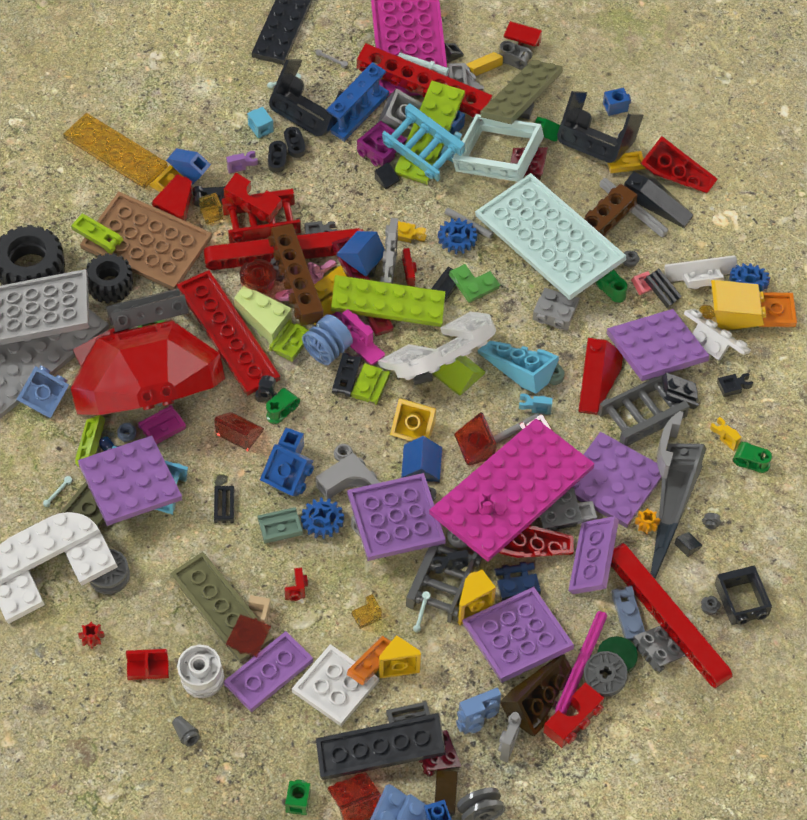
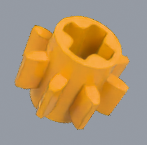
[635,508,660,534]

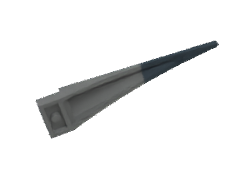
[650,443,707,579]

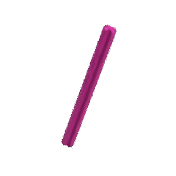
[555,611,607,715]

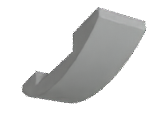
[657,411,683,479]

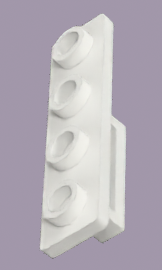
[665,255,737,289]
[684,309,751,360]

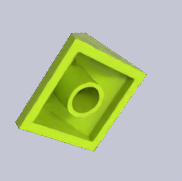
[432,355,486,396]

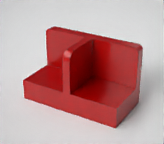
[504,21,542,46]
[126,649,169,680]

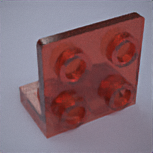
[328,772,381,820]

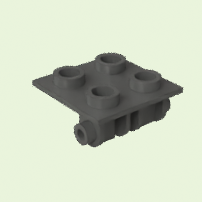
[540,487,582,531]
[633,626,686,673]

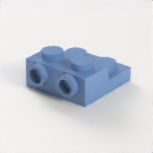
[16,365,69,418]
[456,687,501,734]
[370,784,426,820]

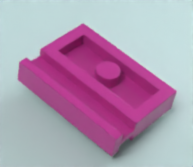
[138,405,186,445]

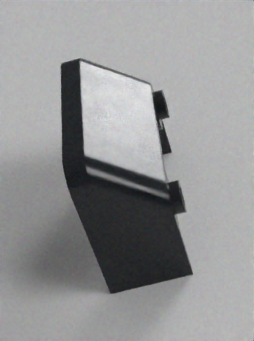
[269,59,345,136]
[557,91,644,163]

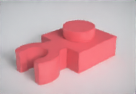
[631,271,659,295]

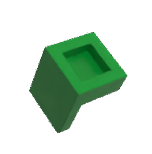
[535,116,560,142]

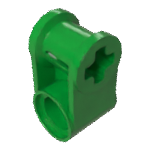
[595,269,628,303]
[266,388,300,424]
[733,442,772,473]

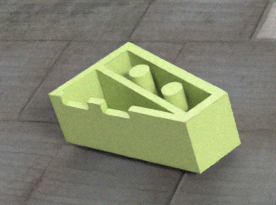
[234,285,292,345]

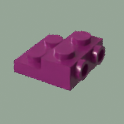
[357,121,407,167]

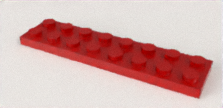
[176,270,280,396]

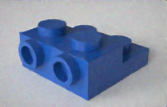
[260,444,314,496]

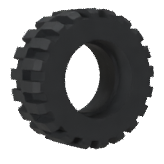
[0,225,65,286]

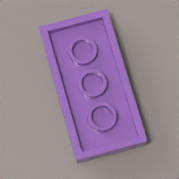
[568,516,619,594]
[224,631,313,712]

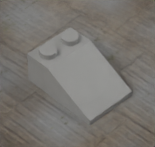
[377,89,422,137]

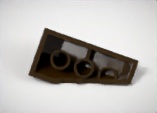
[500,654,572,736]

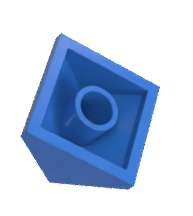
[337,231,385,276]
[401,436,442,482]

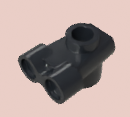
[255,375,277,402]

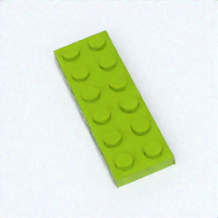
[394,81,465,185]
[331,275,445,327]

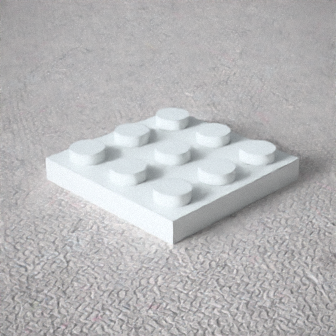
[292,644,379,726]

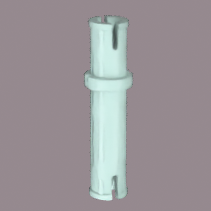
[398,52,449,76]

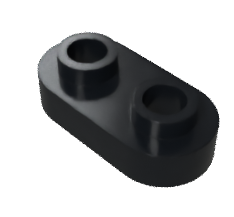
[284,127,306,158]
[268,141,287,173]

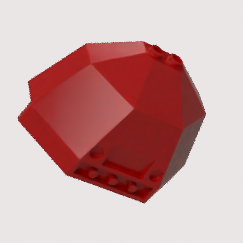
[70,320,226,415]

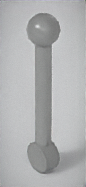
[316,50,348,68]

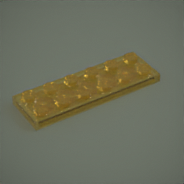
[63,112,168,189]

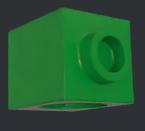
[285,779,311,815]

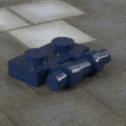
[494,561,541,601]

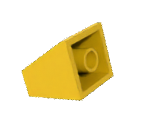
[711,280,766,331]

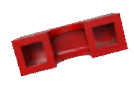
[224,173,282,223]
[543,682,604,748]

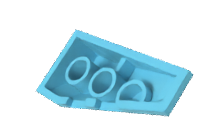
[478,341,559,394]

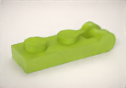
[71,213,123,254]
[75,415,105,467]

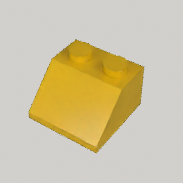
[458,569,496,626]

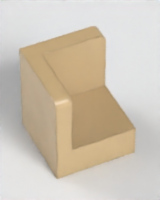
[249,595,271,628]

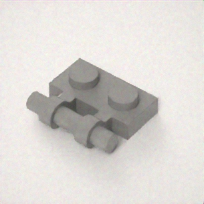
[498,712,521,763]

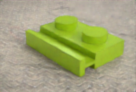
[269,320,309,362]
[351,363,390,405]

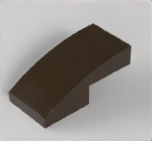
[434,770,458,814]

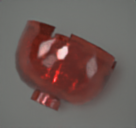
[239,259,277,295]

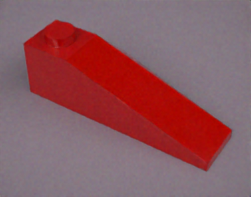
[640,136,718,193]
[578,338,623,415]
[499,525,574,558]

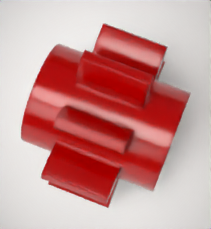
[78,621,105,649]

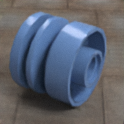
[302,315,353,365]

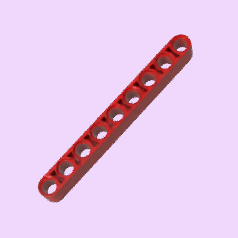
[203,228,364,270]
[611,543,733,688]

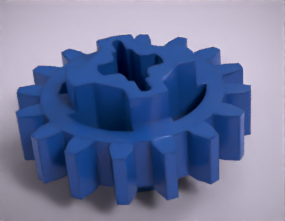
[438,218,477,254]
[729,263,770,292]
[301,497,344,539]

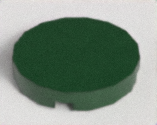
[597,636,638,675]

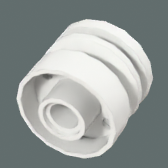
[177,645,225,698]

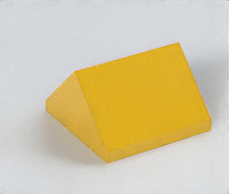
[390,398,436,441]
[379,635,421,679]

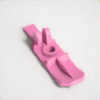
[275,259,337,301]

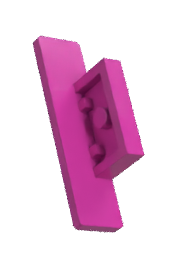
[332,309,385,366]

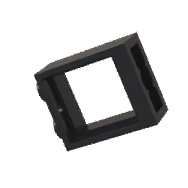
[714,565,772,625]

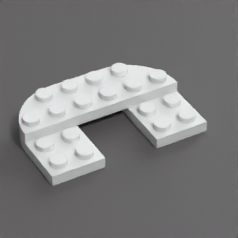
[378,311,496,380]
[0,512,118,624]

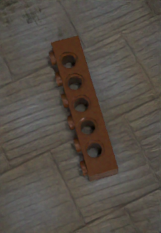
[584,183,637,236]
[268,224,323,326]

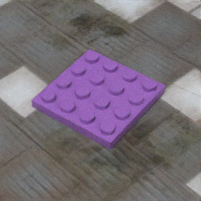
[607,309,709,381]
[573,432,662,528]
[78,436,182,526]
[347,473,445,561]
[462,587,574,683]

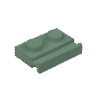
[257,507,303,544]

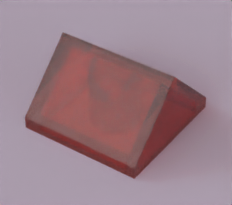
[214,412,264,451]
[454,412,496,466]

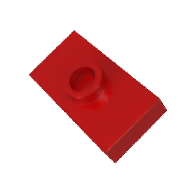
[402,248,417,287]

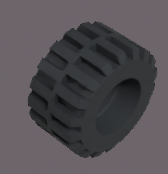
[86,253,133,304]

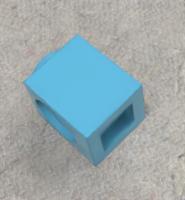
[247,107,274,139]

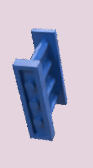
[326,62,389,142]

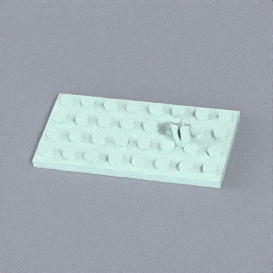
[475,173,626,300]

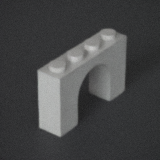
[316,453,380,537]

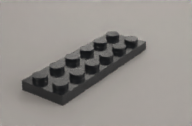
[251,0,313,65]
[316,713,446,780]

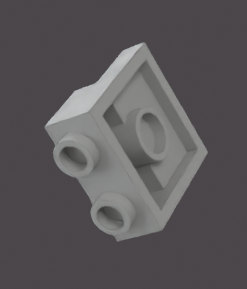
[532,287,580,331]

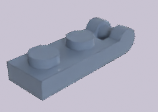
[611,586,645,641]

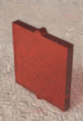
[225,614,271,658]

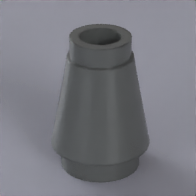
[172,716,200,747]

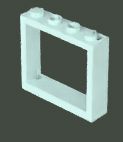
[452,114,544,182]

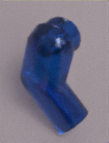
[99,436,122,451]

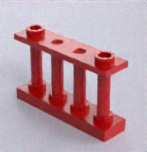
[222,188,301,243]

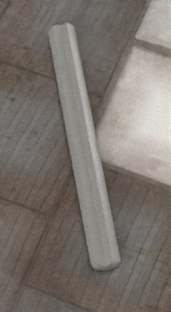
[599,178,668,237]

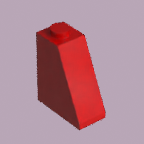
[152,174,193,221]

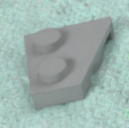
[448,63,484,91]

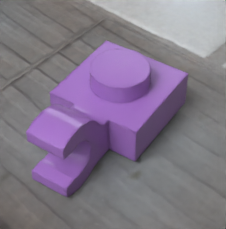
[226,151,258,173]

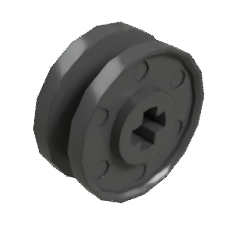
[89,549,130,594]
[584,651,628,697]
[457,787,506,820]

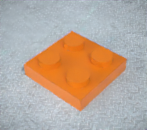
[759,292,797,327]

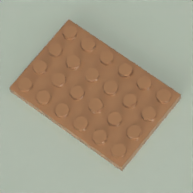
[80,191,212,290]

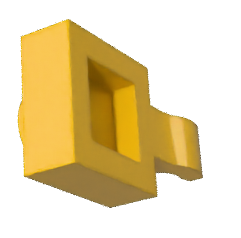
[398,221,427,243]
[710,417,742,451]

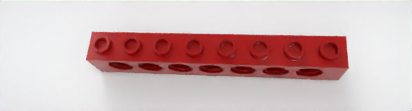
[356,43,492,120]

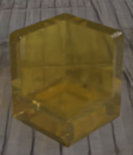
[199,193,223,224]
[351,594,382,629]

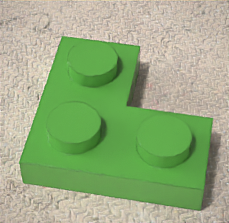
[449,264,500,303]

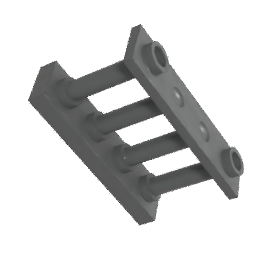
[106,288,189,332]
[598,375,689,446]
[406,544,482,623]

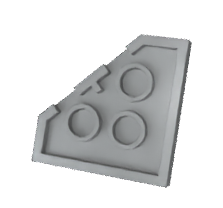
[381,218,398,284]

